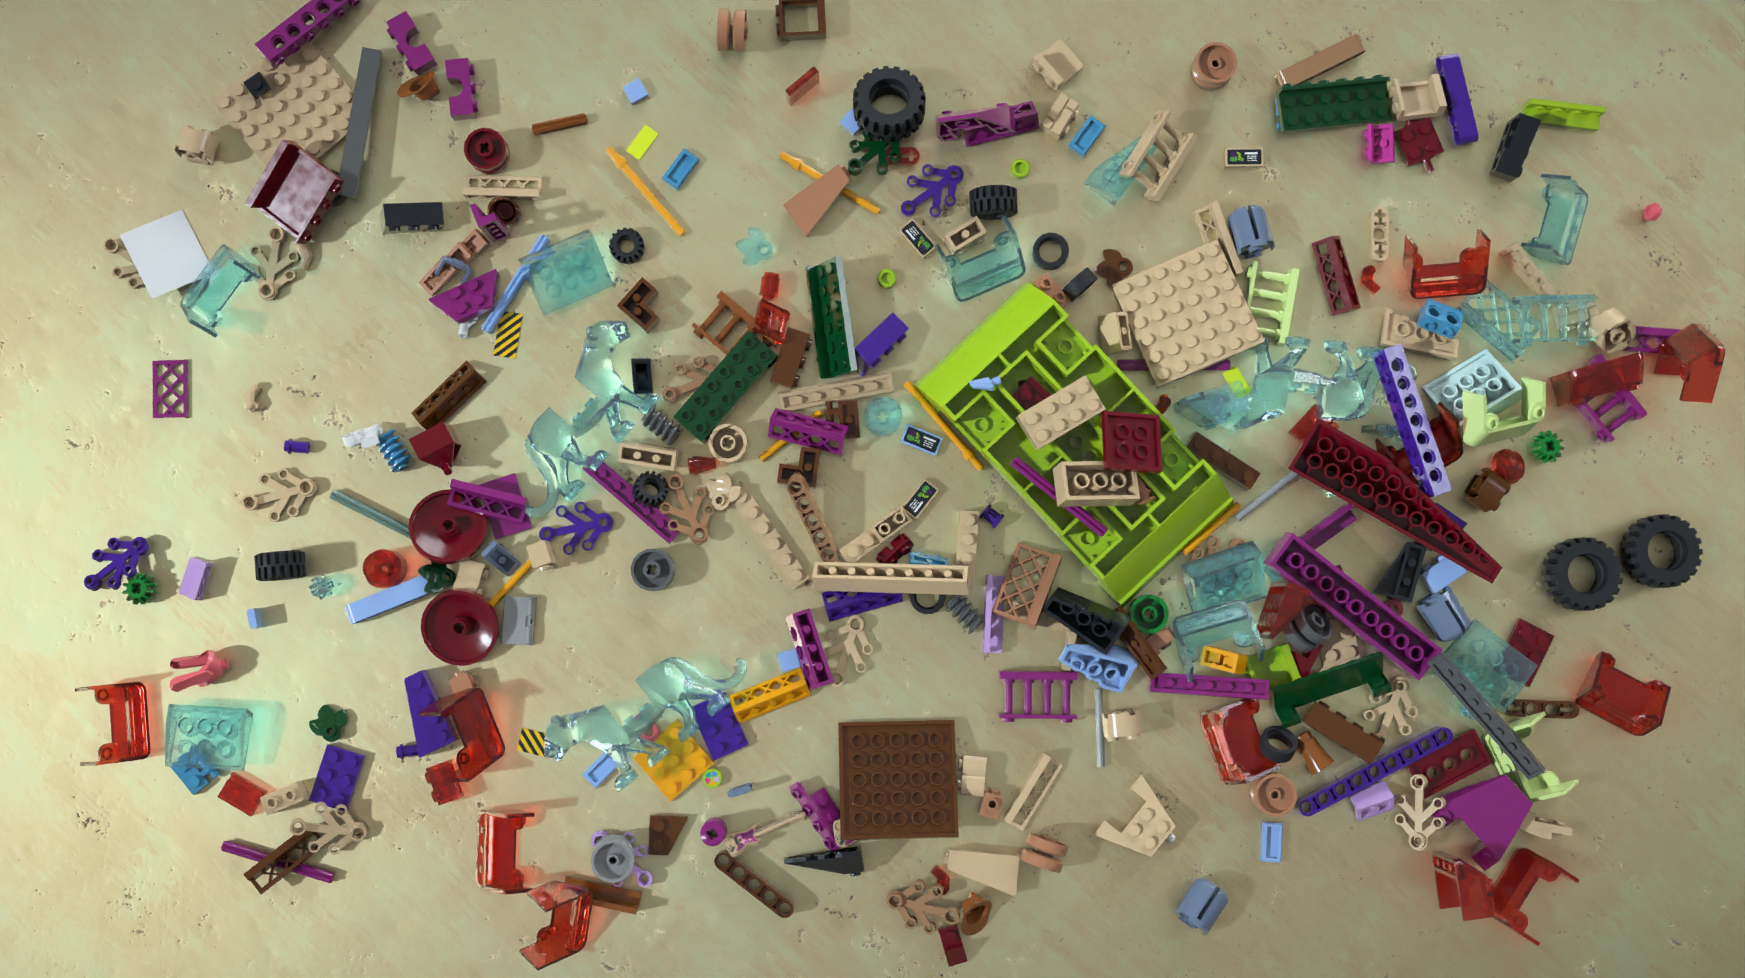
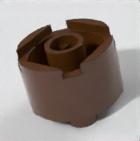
[1464,467,1511,512]

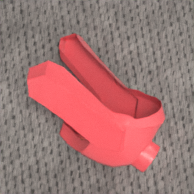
[169,650,229,692]

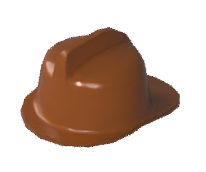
[397,71,440,101]
[961,892,992,936]

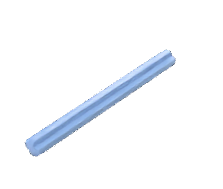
[481,234,550,334]

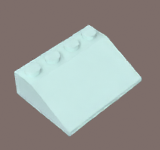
[1422,349,1522,439]

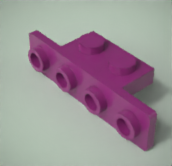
[789,781,840,851]

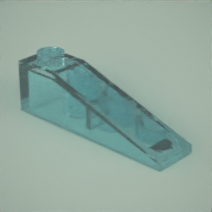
[1084,136,1157,206]

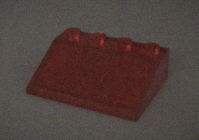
[1253,582,1311,640]

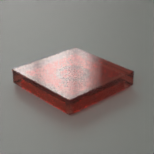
[785,66,820,106]

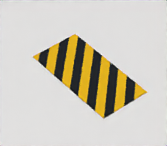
[493,311,523,359]
[517,728,567,761]

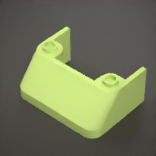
[1462,377,1546,447]
[1485,712,1579,802]

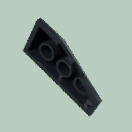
[784,846,864,877]

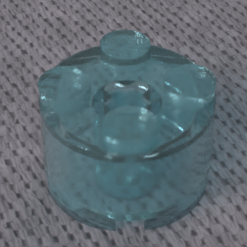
[864,397,902,437]

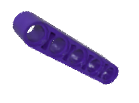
[1436,53,1478,146]

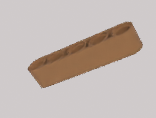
[1275,34,1366,87]
[787,474,838,562]

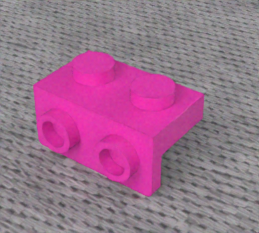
[1364,123,1395,165]

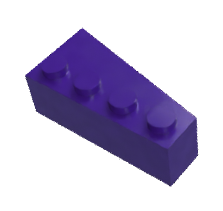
[404,670,459,758]

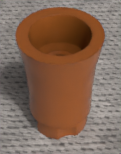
[1296,730,1334,775]

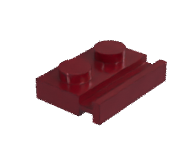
[1012,376,1051,411]

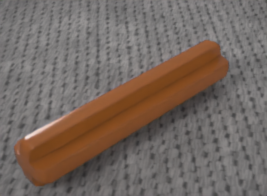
[532,113,588,135]

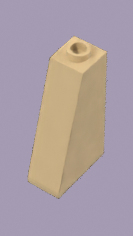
[944,848,1019,896]

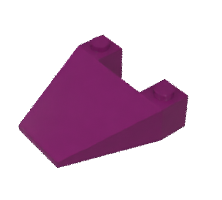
[936,103,1015,142]
[1432,774,1533,872]

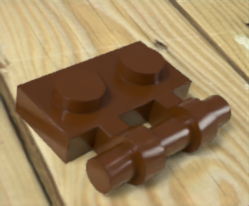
[824,399,860,439]

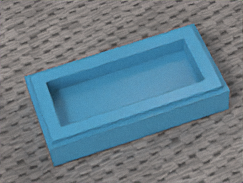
[1068,115,1106,157]
[662,148,700,191]

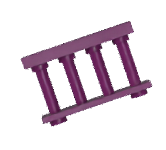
[1558,353,1648,443]
[998,671,1078,723]

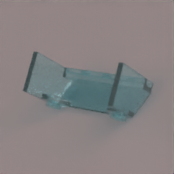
[1521,174,1588,265]
[935,216,1026,302]
[180,244,261,338]
[1173,380,1251,430]
[1173,600,1265,682]

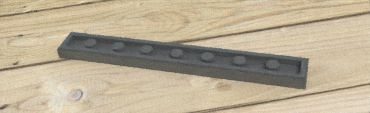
[337,47,382,199]
[1427,651,1546,780]

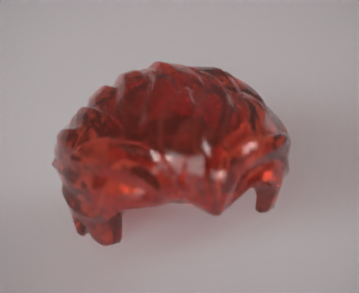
[1491,449,1525,485]

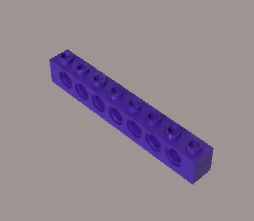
[1372,344,1452,498]

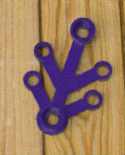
[901,164,964,218]
[539,502,613,555]
[84,537,149,591]

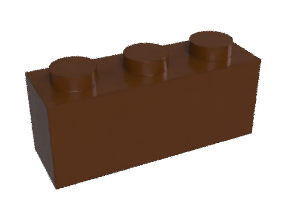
[770,327,812,390]

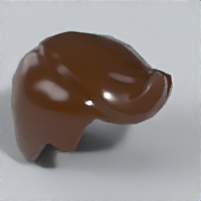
[487,197,521,226]

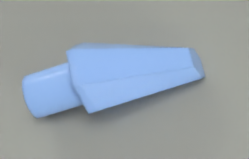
[969,376,1002,391]

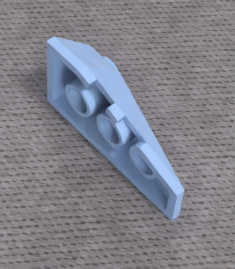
[1059,644,1137,693]

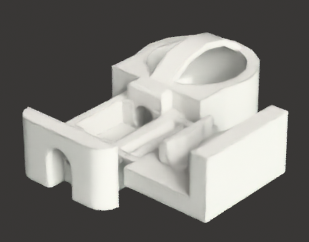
[342,423,384,449]

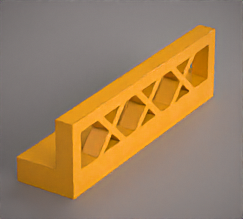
[729,667,811,724]

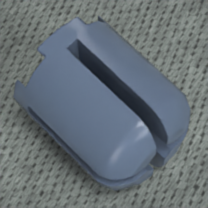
[1228,205,1275,259]
[1416,586,1471,642]
[1173,878,1228,936]

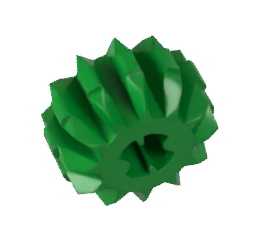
[1529,430,1564,463]
[122,572,158,605]

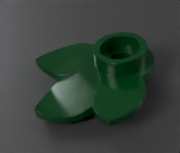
[418,561,456,594]
[309,705,347,742]

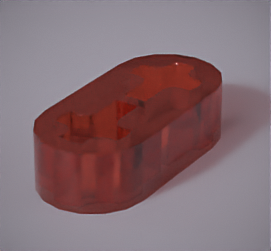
[886,147,920,166]

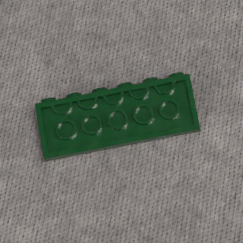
[1276,75,1392,133]
[805,257,858,379]

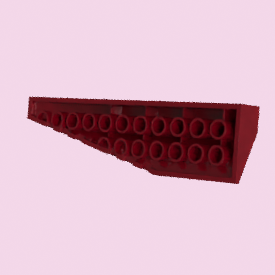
[1285,418,1503,584]

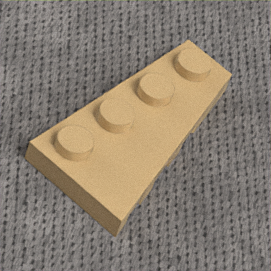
[1499,242,1563,308]
[1380,308,1459,360]

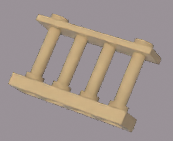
[1119,110,1198,201]

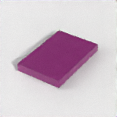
[479,473,533,540]

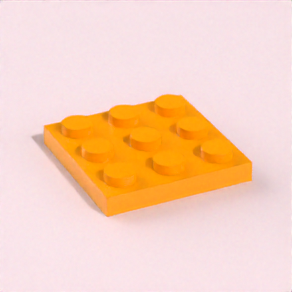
[633,719,715,802]

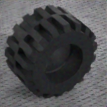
[969,185,1018,220]
[254,550,307,581]

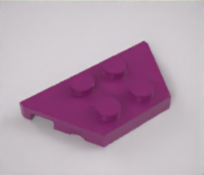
[429,269,499,325]

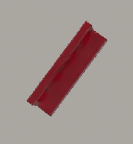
[1311,236,1361,316]

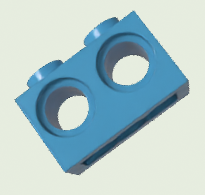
[1417,298,1464,339]

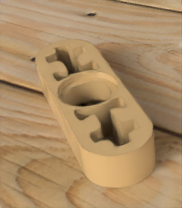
[1369,206,1389,262]

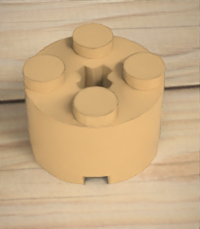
[174,124,219,165]
[1588,308,1636,354]
[708,424,748,464]
[1101,709,1143,742]

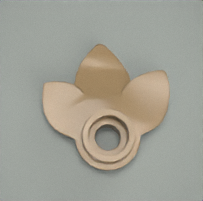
[706,473,741,511]

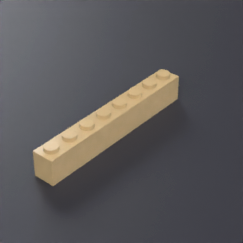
[812,562,970,595]

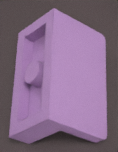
[179,557,213,600]
[1349,781,1395,821]

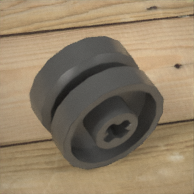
[631,549,676,591]
[1282,602,1332,653]

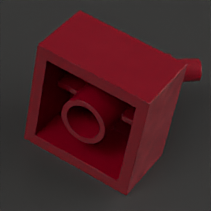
[408,421,462,475]

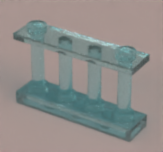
[1512,294,1595,347]

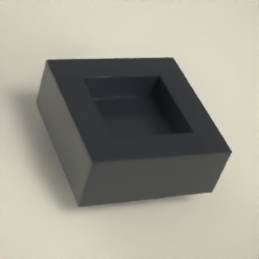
[243,72,272,100]

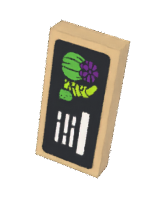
[1224,147,1263,168]
[898,218,937,259]
[902,478,939,520]

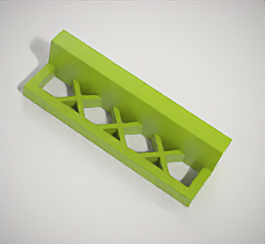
[1522,98,1606,131]

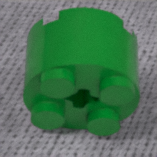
[1127,595,1169,633]

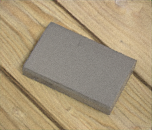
[501,596,536,645]

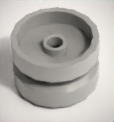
[591,834,635,883]

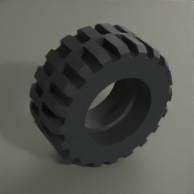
[853,66,926,143]
[1620,514,1703,588]
[1541,537,1623,611]

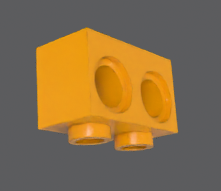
[1200,646,1249,674]

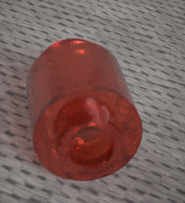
[759,272,780,301]

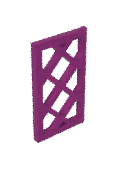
[152,359,188,418]

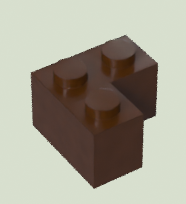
[617,277,660,334]
[777,447,821,489]

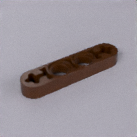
[1502,699,1580,719]

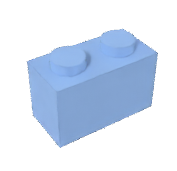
[1419,555,1467,593]

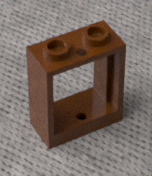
[775,0,826,41]

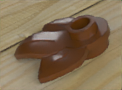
[1095,249,1133,286]

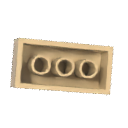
[1016,375,1106,451]
[1053,461,1140,507]

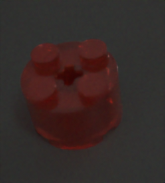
[363,549,407,588]

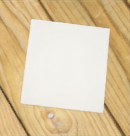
[120,210,214,299]

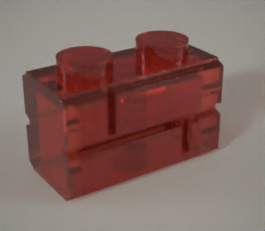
[425,760,464,805]

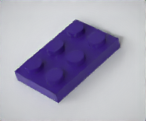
[690,692,749,761]
[309,744,366,811]

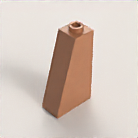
[783,164,851,237]

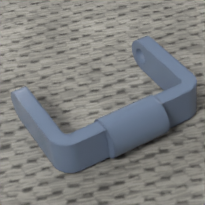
[435,256,471,284]
[728,783,752,798]

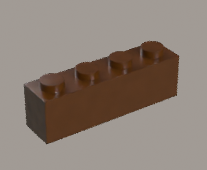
[1185,431,1261,491]
[1301,701,1383,764]

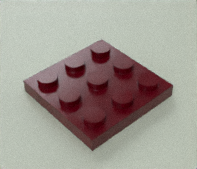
[1101,411,1162,474]

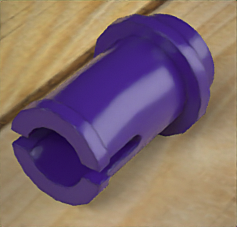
[284,439,310,454]
[396,744,419,759]

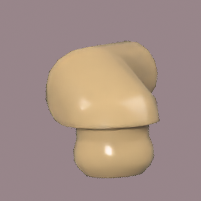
[295,244,313,271]
[244,383,262,412]

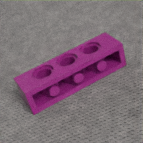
[785,608,834,690]

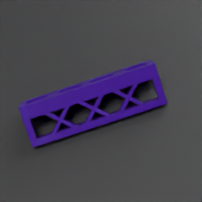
[822,591,903,622]

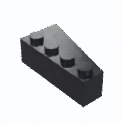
[1042,587,1132,655]

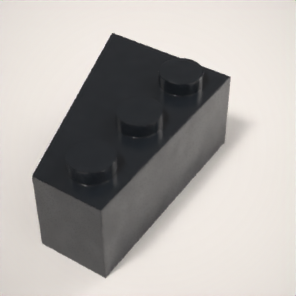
[1489,113,1541,182]
[380,202,444,235]
[1371,542,1427,604]

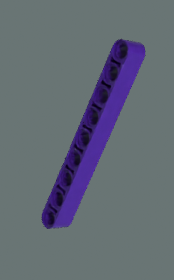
[1295,726,1453,817]

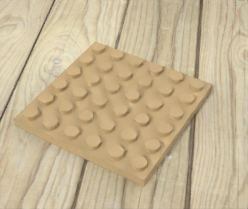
[212,32,373,166]
[1111,240,1265,389]

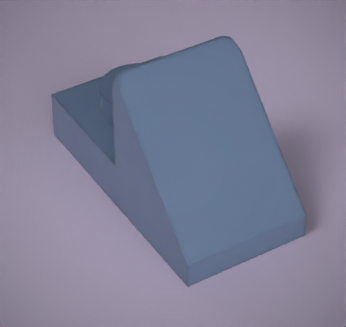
[481,540,521,577]

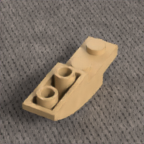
[838,506,912,563]
[1519,811,1573,840]

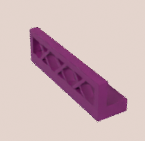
[962,101,1040,147]
[470,203,511,242]
[1623,326,1707,356]
[768,408,849,455]
[447,479,529,525]
[1299,503,1357,550]

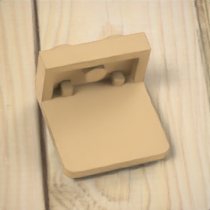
[1031,39,1083,91]

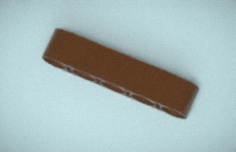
[714,850,794,918]

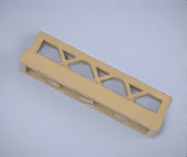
[462,175,543,201]
[1193,201,1244,277]
[1002,753,1063,831]

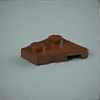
[648,815,688,855]

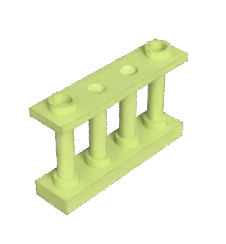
[1245,261,1300,347]

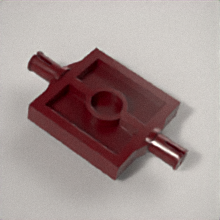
[1394,117,1444,173]

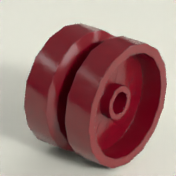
[464,128,510,175]

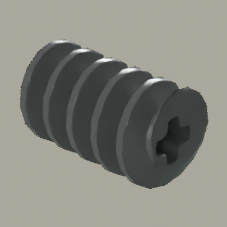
[641,405,684,446]
[944,595,984,634]

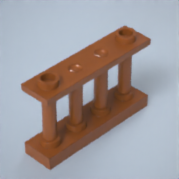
[692,291,781,355]

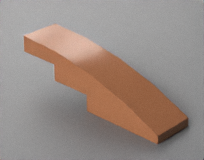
[418,229,490,296]

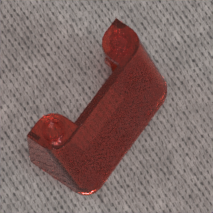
[1575,651,1671,736]
[1200,698,1281,785]

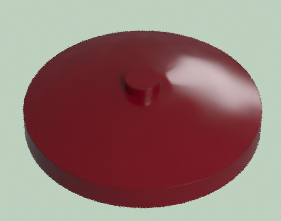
[409,489,488,564]
[421,589,499,666]

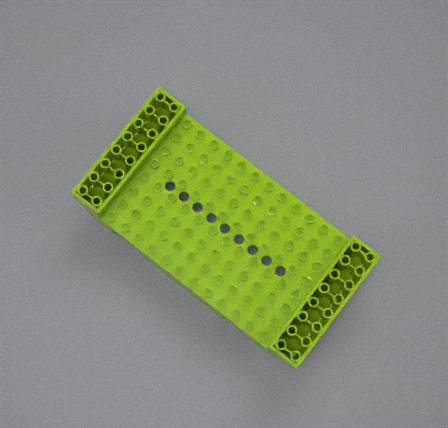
[914,282,1234,608]

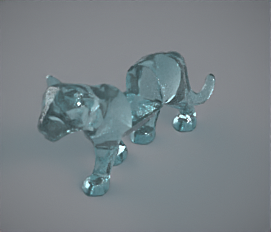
[525,320,661,518]
[1207,336,1417,434]
[544,657,747,792]

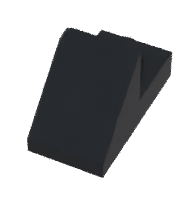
[631,358,654,394]

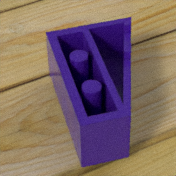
[854,312,909,376]

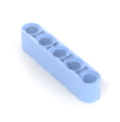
[344,576,431,625]

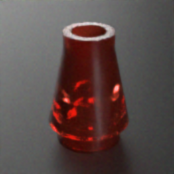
[688,456,716,475]

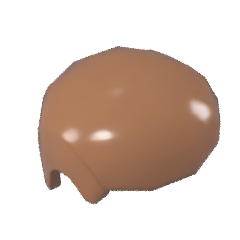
[1135,478,1156,505]

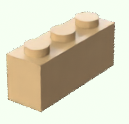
[617,440,680,471]

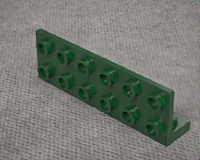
[673,331,778,444]
[1272,652,1392,729]

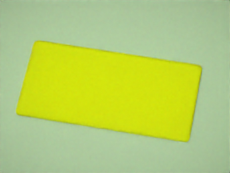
[626,125,658,160]
[1222,366,1253,402]

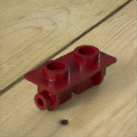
[875,533,914,564]

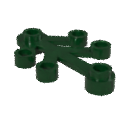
[848,130,903,176]

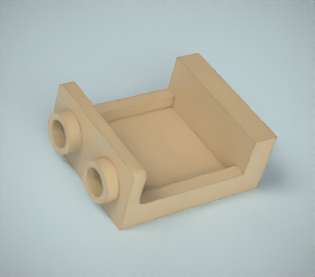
[1388,73,1447,121]

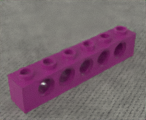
[254,0,360,68]

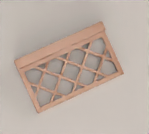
[992,542,1062,630]

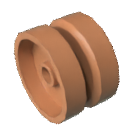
[717,8,748,52]
[1191,42,1237,90]
[1249,772,1297,817]
[1020,832,1069,873]

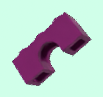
[386,11,438,76]
[445,58,479,121]

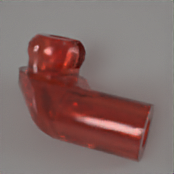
[1362,265,1381,294]
[1155,394,1171,414]
[930,865,950,895]

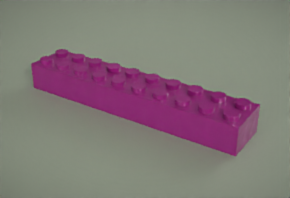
[1263,532,1443,680]

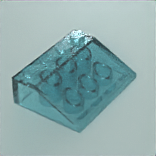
[518,229,614,315]
[1181,541,1267,621]
[1445,619,1538,713]
[165,704,253,771]

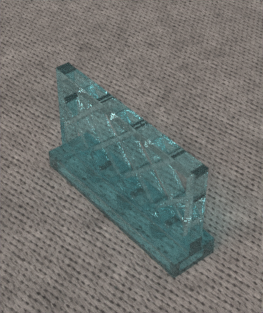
[1456,277,1543,361]

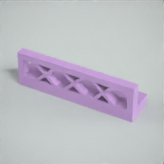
[982,575,1005,653]

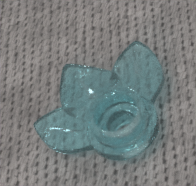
[736,227,773,265]

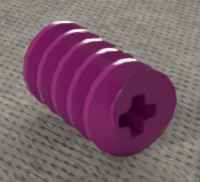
[700,817,727,846]

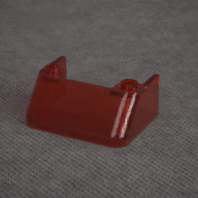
[1403,229,1491,299]
[1654,323,1725,403]
[1550,352,1644,407]
[1375,402,1463,484]
[75,682,151,766]
[419,687,505,782]
[476,810,535,895]
[1482,847,1579,946]
[1432,851,1495,921]
[519,880,594,971]

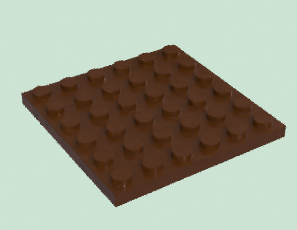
[838,720,959,840]

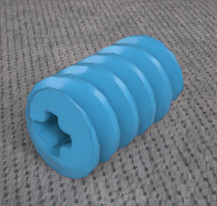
[376,429,415,473]

